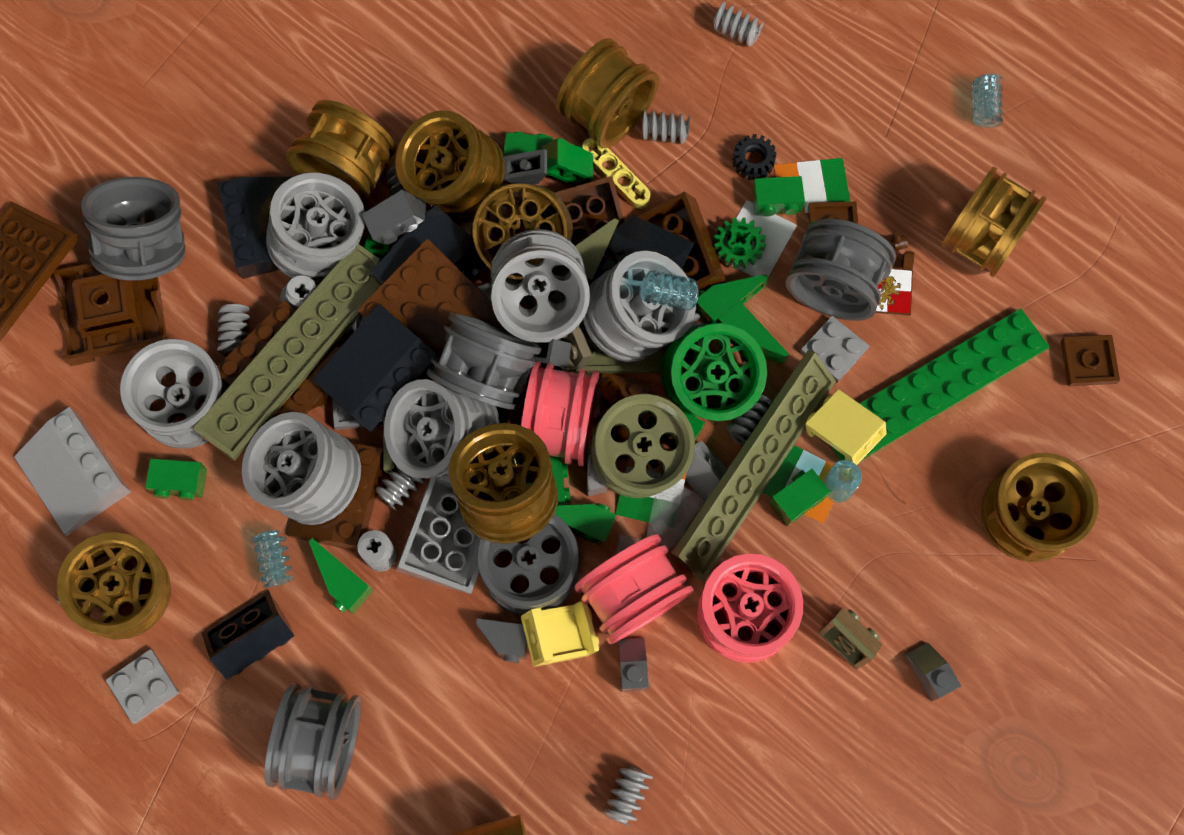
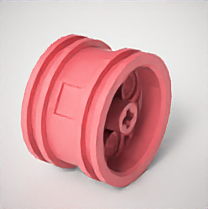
[521,361,599,466]
[574,534,694,645]
[697,554,803,663]

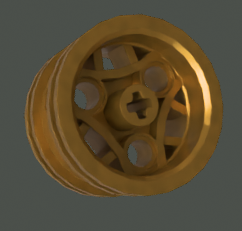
[556,38,660,148]
[396,110,505,218]
[448,423,558,544]
[57,532,171,640]

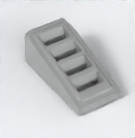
[587,440,607,496]

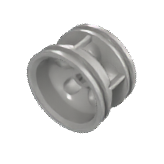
[491,229,590,342]
[120,339,229,449]

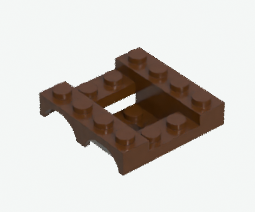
[54,263,167,366]
[217,300,339,419]

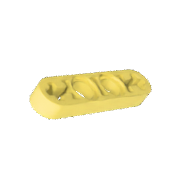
[583,138,650,209]

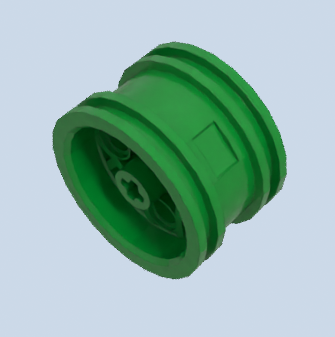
[660,323,767,421]

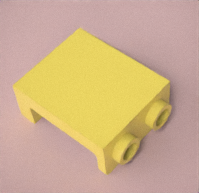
[806,389,886,469]
[521,601,599,667]

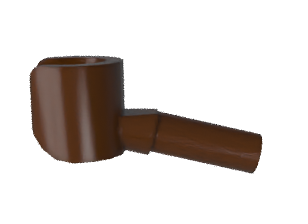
[890,231,908,251]

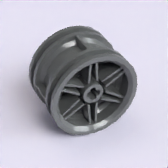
[264,683,362,800]

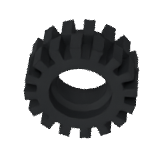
[732,134,776,181]

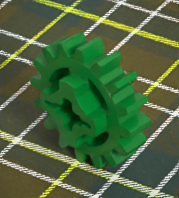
[713,217,766,269]

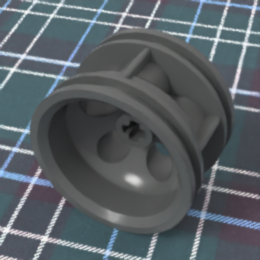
[81,177,186,280]
[786,219,896,321]
[426,312,541,409]
[478,514,579,616]

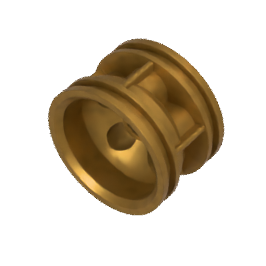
[286,100,396,204]
[941,166,1047,278]
[981,453,1099,562]

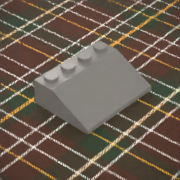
[14,407,131,536]
[396,476,481,594]

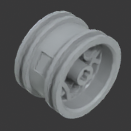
[266,173,365,284]
[583,251,696,362]
[384,379,500,478]
[242,412,361,525]

